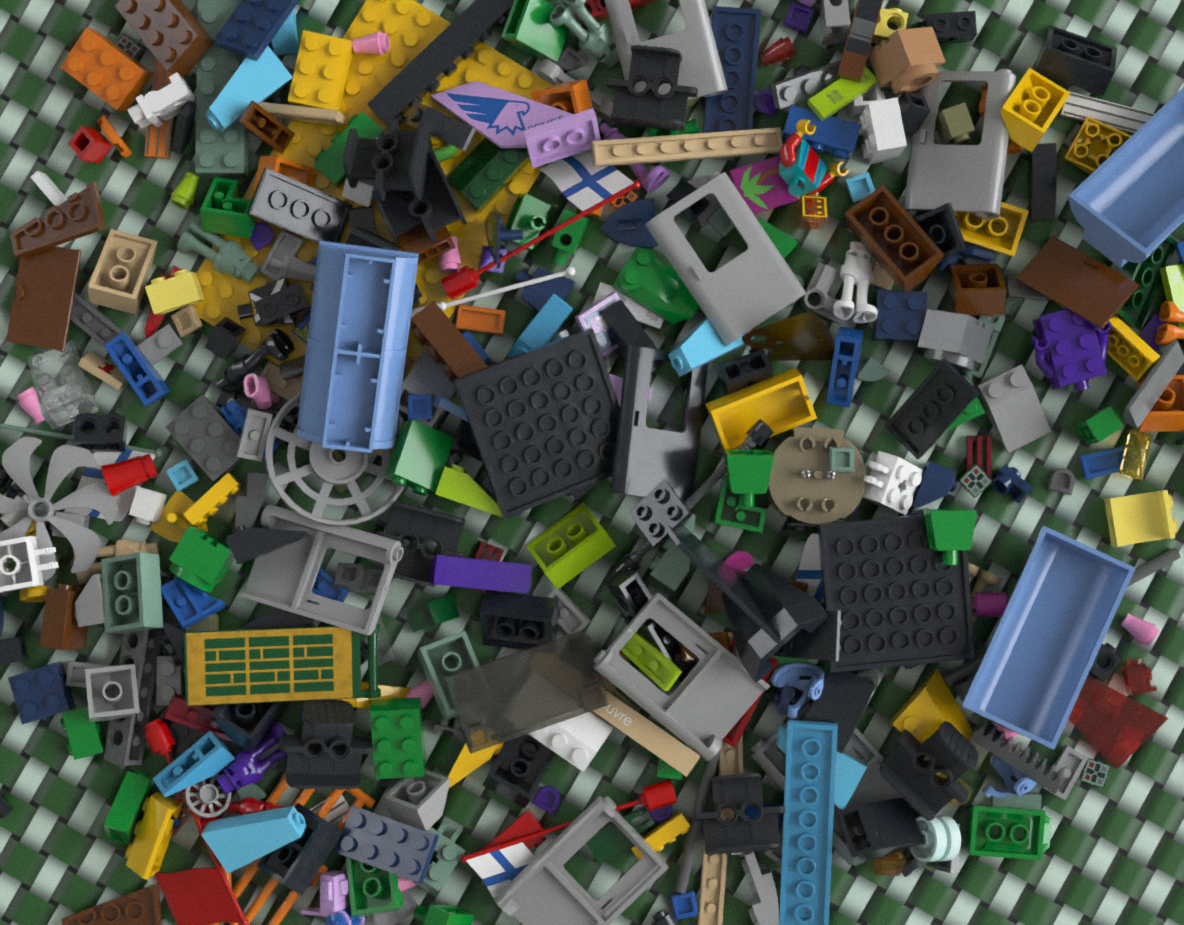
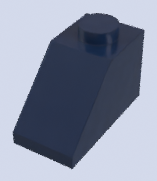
[910,462,958,509]

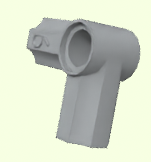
[800,263,844,325]

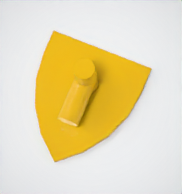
[150,490,208,543]

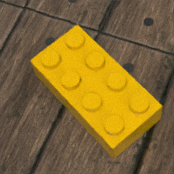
[1107,316,1160,381]
[183,473,242,526]
[631,810,690,860]

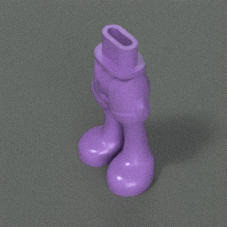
[599,123,671,193]

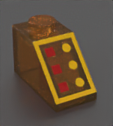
[798,193,827,230]

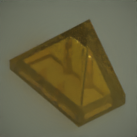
[1119,427,1153,481]

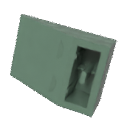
[648,514,696,591]

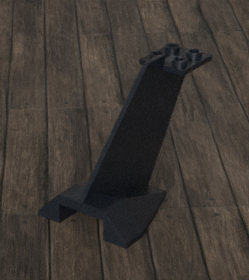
[629,479,829,683]

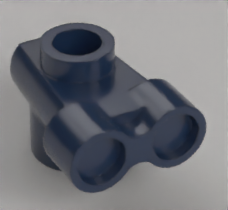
[992,464,1033,504]
[772,686,800,715]

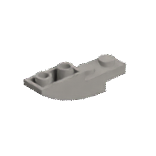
[741,852,779,925]

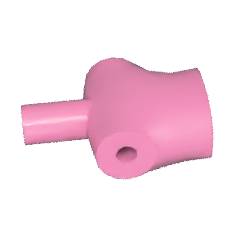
[243,373,280,409]

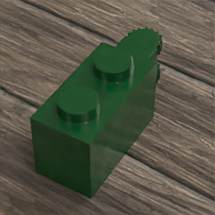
[586,806,655,865]

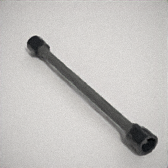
[614,419,774,572]

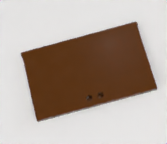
[1016,236,1139,329]
[6,246,82,352]

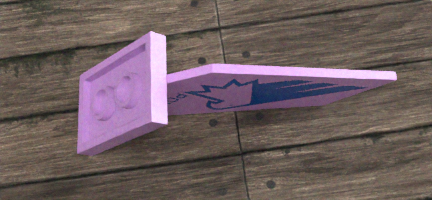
[431,81,601,168]

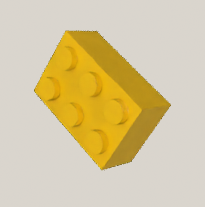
[288,30,353,112]

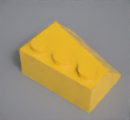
[889,668,974,760]

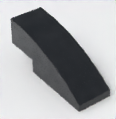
[1027,143,1057,221]

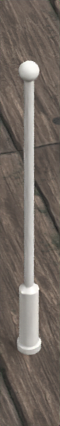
[410,267,575,321]

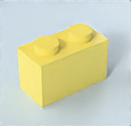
[145,269,205,315]

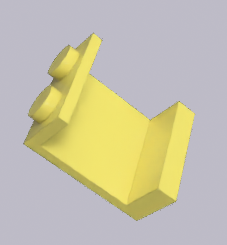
[1104,490,1177,547]

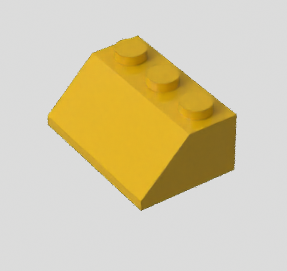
[1000,68,1070,153]
[954,202,1029,257]
[125,792,183,880]

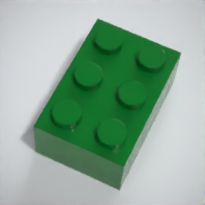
[370,697,426,779]

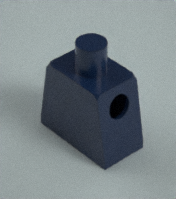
[514,267,575,313]

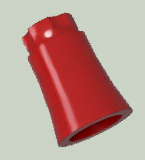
[101,454,158,497]

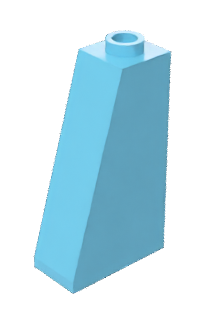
[206,46,293,133]
[668,316,755,377]
[775,722,867,810]
[201,806,307,874]

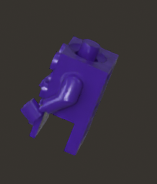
[1031,309,1111,392]

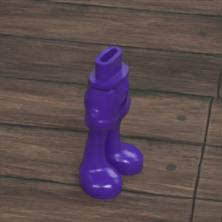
[216,721,288,794]

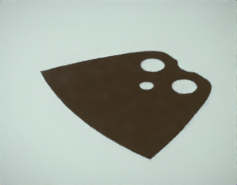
[742,311,834,361]

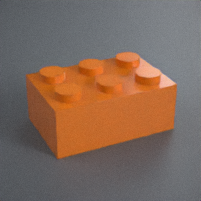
[60,27,153,112]

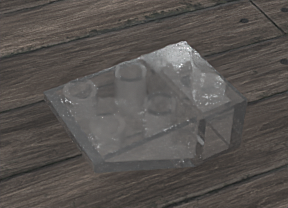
[27,340,98,429]

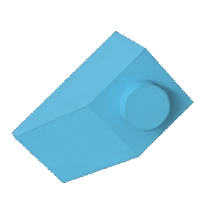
[272,8,299,56]

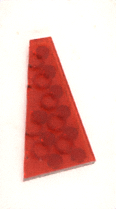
[1068,676,1169,769]

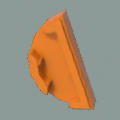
[97,115,133,158]

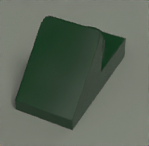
[406,594,460,632]

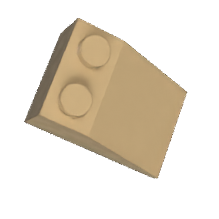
[88,229,158,315]

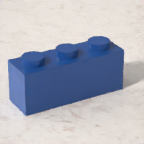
[782,105,861,159]

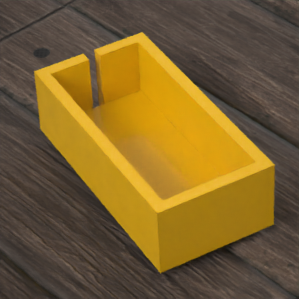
[705,368,817,450]

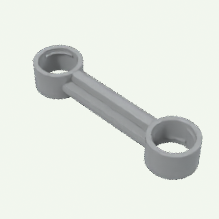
[536,59,616,125]

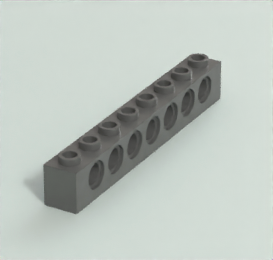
[103,570,172,765]

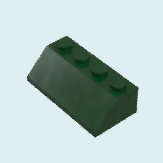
[447,137,530,213]
[1110,235,1178,330]

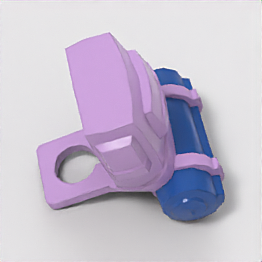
[301,870,367,925]

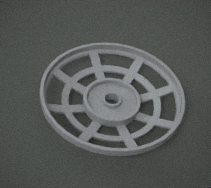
[265,392,404,526]

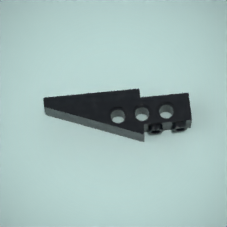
[605,568,696,687]

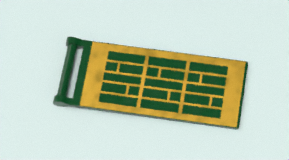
[184,623,381,706]

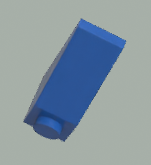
[826,327,864,407]
[103,332,172,406]

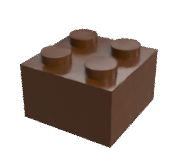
[948,264,1007,316]

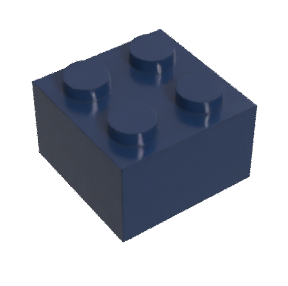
[872,289,927,343]
[8,661,76,725]

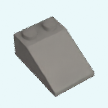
[975,364,1051,454]

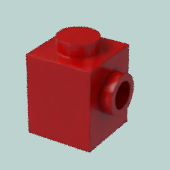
[68,125,113,164]

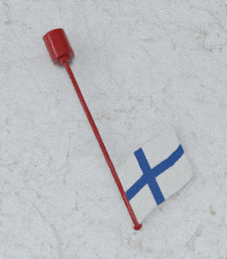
[441,149,640,300]
[460,779,677,917]

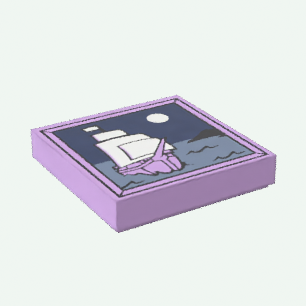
[575,292,620,357]

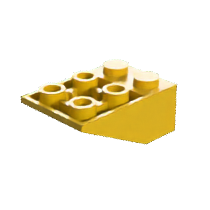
[1064,116,1131,175]

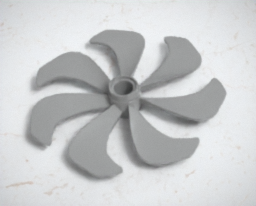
[0,437,118,581]

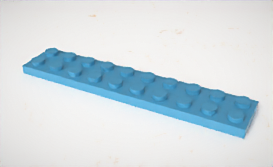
[779,720,838,925]

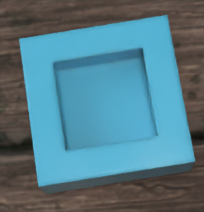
[845,172,875,204]
[166,459,200,492]

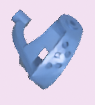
[771,662,824,718]
[982,754,1038,798]

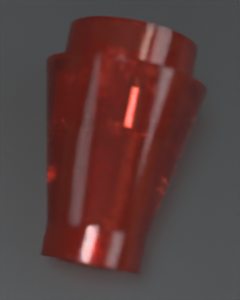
[759,37,797,67]

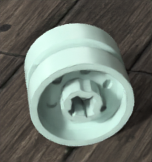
[910,816,961,862]

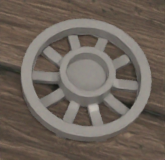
[184,774,231,818]

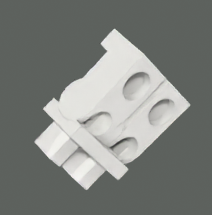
[128,73,196,129]

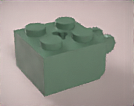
[409,818,465,897]

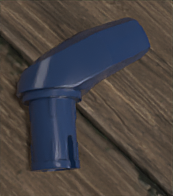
[935,241,994,275]

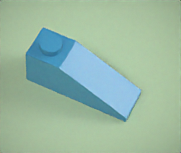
[507,294,573,358]
[153,730,235,797]

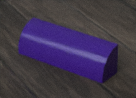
[429,555,532,594]

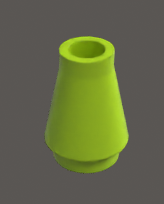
[171,172,200,210]

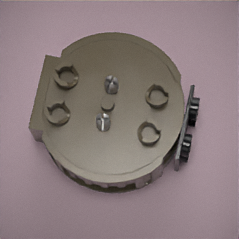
[766,427,866,532]

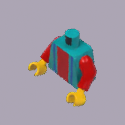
[779,119,849,196]

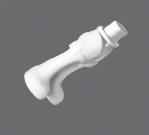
[833,241,878,323]

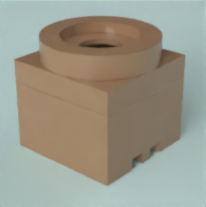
[868,27,946,95]

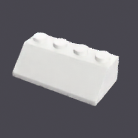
[503,671,614,772]

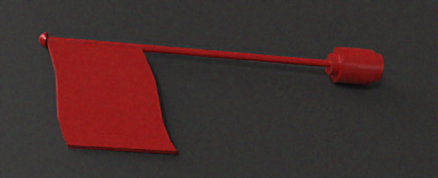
[143,718,249,925]

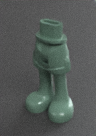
[549,0,620,68]
[177,214,260,283]

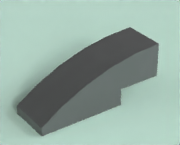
[235,472,270,528]

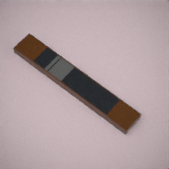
[836,0,883,83]

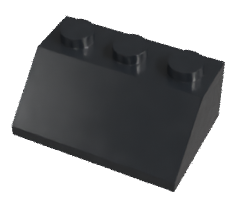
[1035,25,1117,95]
[480,590,559,653]
[210,701,290,753]
[257,803,343,896]

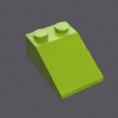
[435,464,507,519]

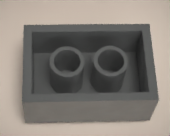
[165,395,246,482]

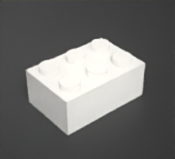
[856,97,907,165]

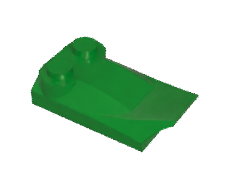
[612,247,699,325]
[966,804,1052,860]
[346,857,403,917]

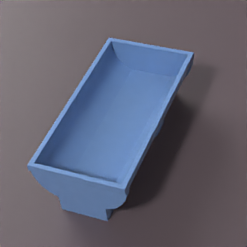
[1068,87,1184,268]
[296,240,419,453]
[961,526,1136,750]

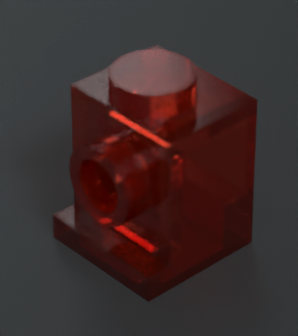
[1120,658,1157,696]

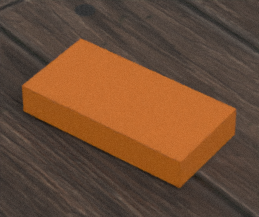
[455,304,506,335]

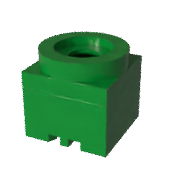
[168,526,235,593]

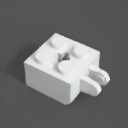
[862,451,924,515]
[0,536,59,593]

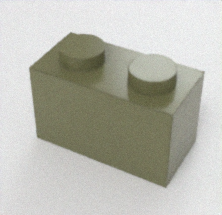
[936,102,975,145]

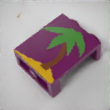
[728,155,800,214]

